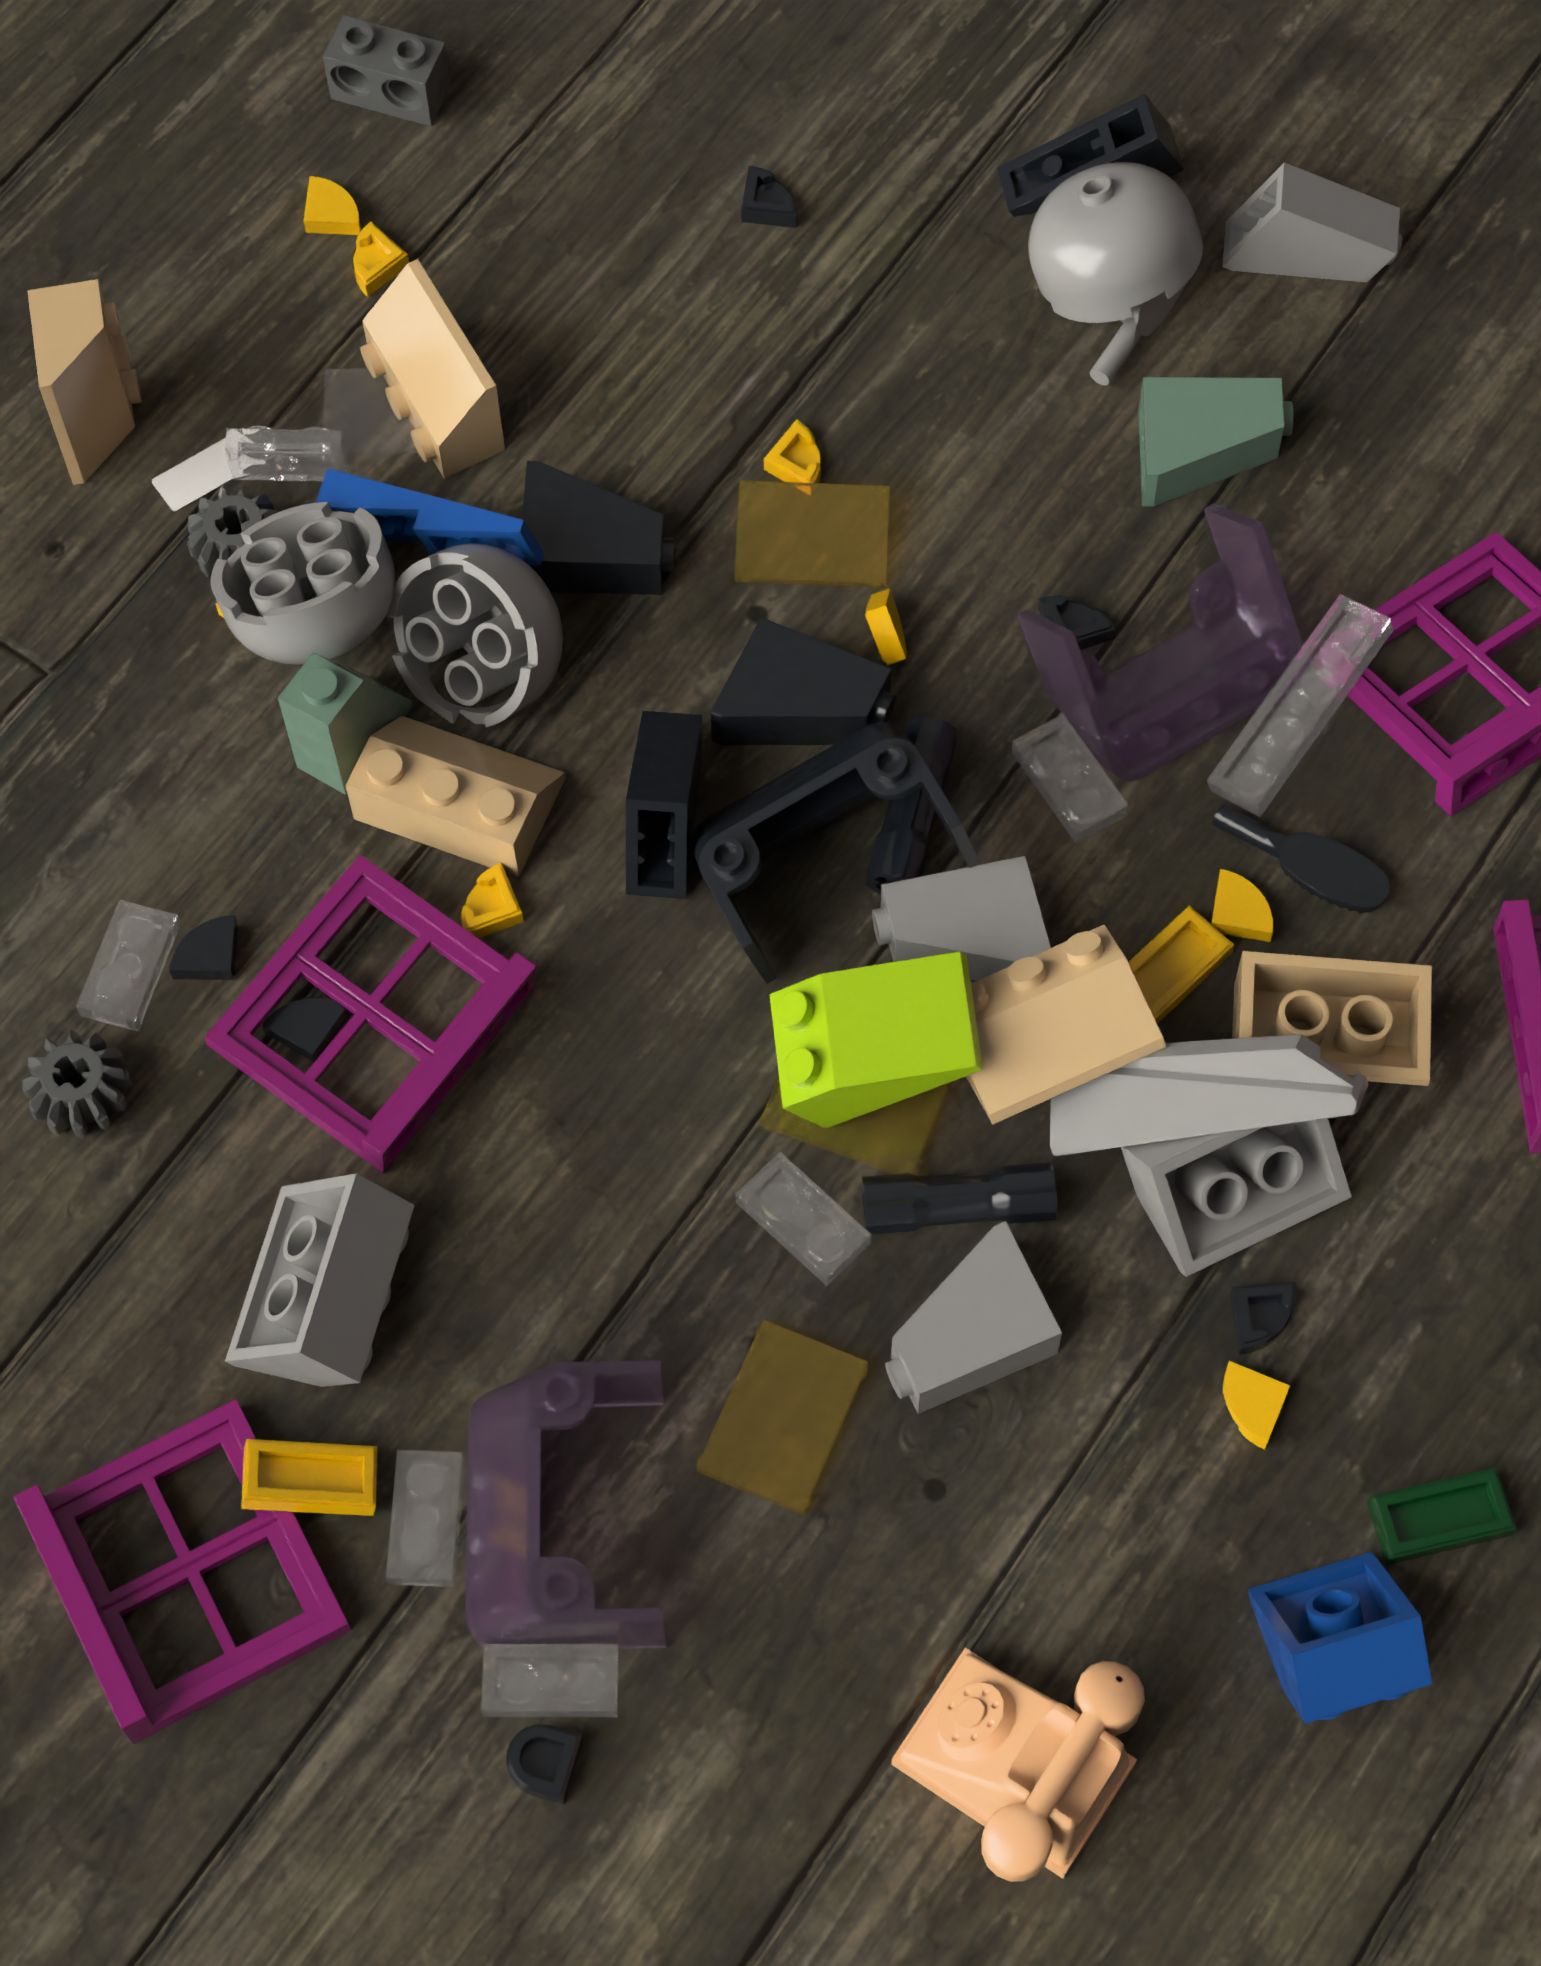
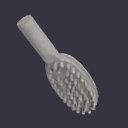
[1090,286,1185,385]

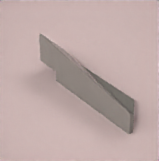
[1050,1034,1368,1156]

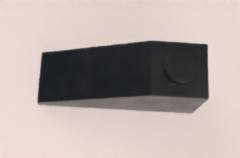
[997,94,1184,217]

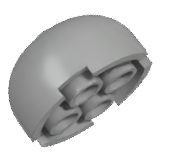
[1028,162,1203,323]
[211,502,395,665]
[386,544,563,727]

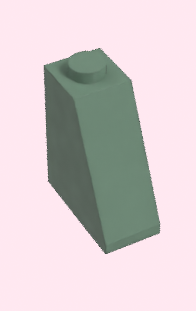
[1138,377,1293,506]
[278,652,413,795]

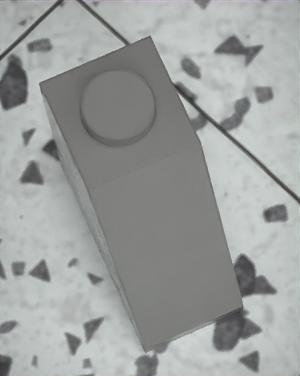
[1222,163,1402,283]
[872,856,1051,981]
[885,1221,1062,1414]

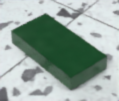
[1367,1467,1516,1565]

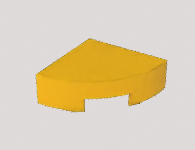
[303,176,361,235]
[353,222,409,297]
[764,419,821,498]
[865,588,907,665]
[461,863,524,939]
[1211,869,1273,942]
[1223,1361,1290,1450]

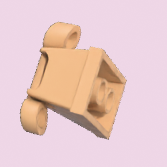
[891,1647,1145,1882]

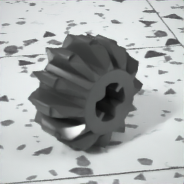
[187,485,279,578]
[22,1029,132,1140]

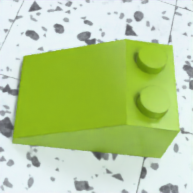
[769,951,983,1129]

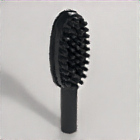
[1212,804,1390,914]

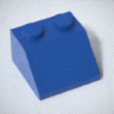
[1248,1551,1432,1724]

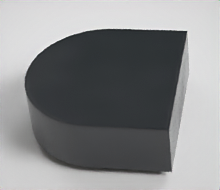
[506,1724,584,1804]

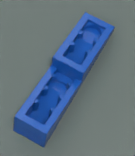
[316,468,544,566]

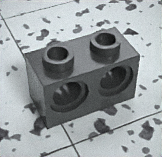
[323,15,451,127]

